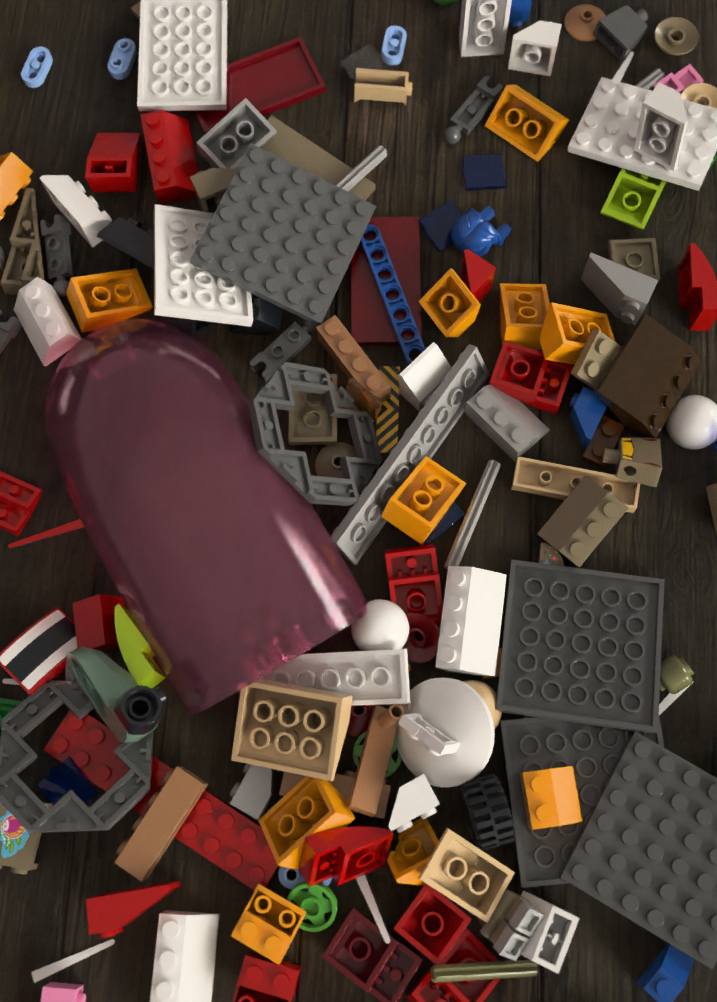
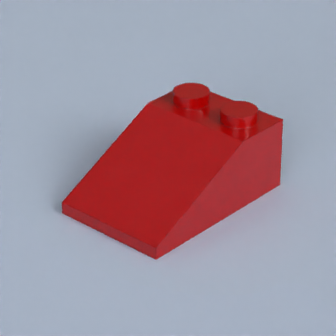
[86,880,181,939]

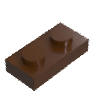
[582,415,625,469]

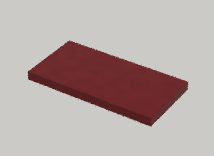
[194,36,326,135]
[351,216,422,346]

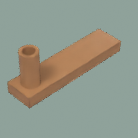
[347,704,404,817]

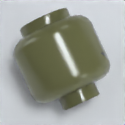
[660,655,694,694]

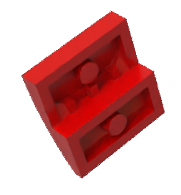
[0,471,42,536]

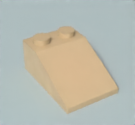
[418,828,515,923]

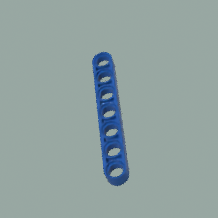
[360,224,425,365]

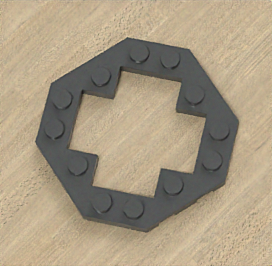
[248,362,382,506]
[0,682,154,833]

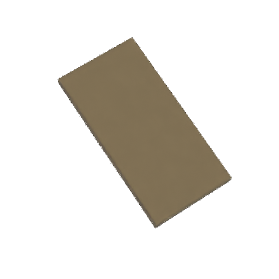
[261,115,376,201]

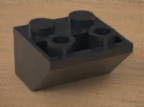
[230,293,283,336]

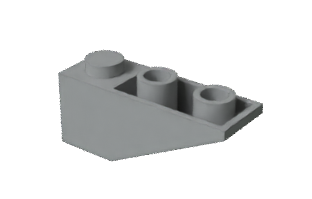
[230,764,275,820]

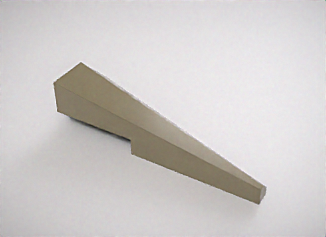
[0,188,44,295]

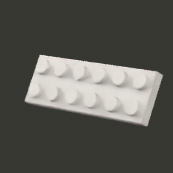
[255,649,410,706]

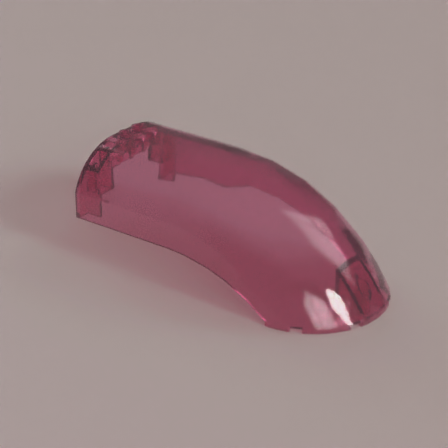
[45,319,368,717]

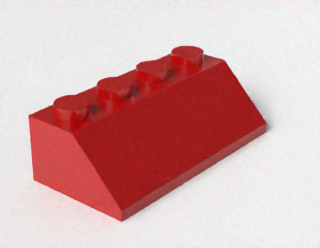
[140,110,199,205]

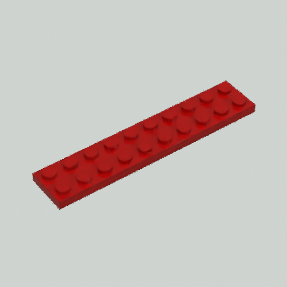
[43,710,278,891]

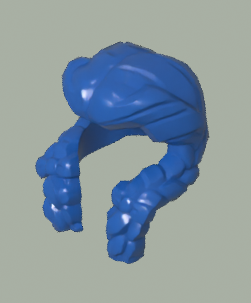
[451,206,512,257]

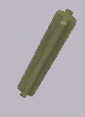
[430,960,538,983]

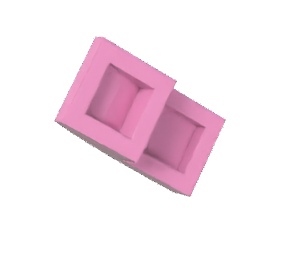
[653,64,703,94]

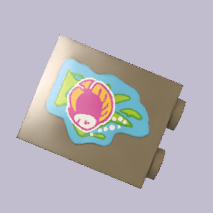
[0,801,54,874]

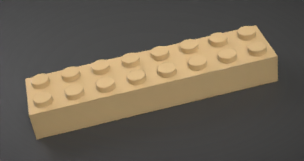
[511,456,640,513]

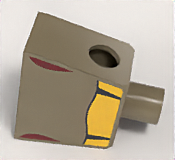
[602,437,662,487]

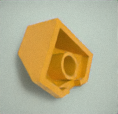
[387,818,439,886]

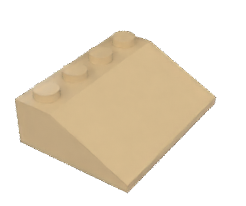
[231,678,353,781]

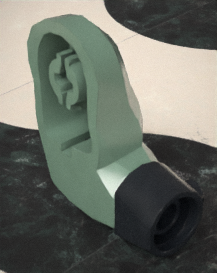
[67,646,167,743]

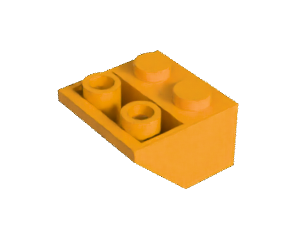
[231,884,307,965]

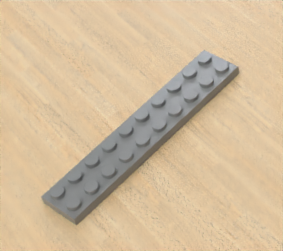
[329,344,490,565]

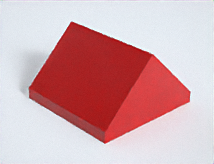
[461,249,496,304]
[72,594,125,651]
[394,884,472,965]

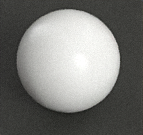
[666,395,717,450]
[351,599,409,651]

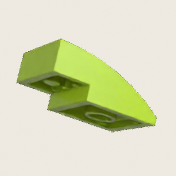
[600,168,667,231]
[115,604,166,689]

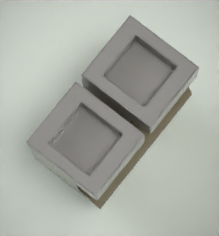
[477,889,545,961]

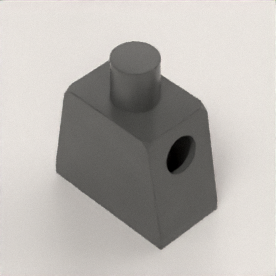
[593,5,648,62]

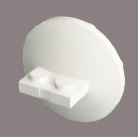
[395,678,495,787]

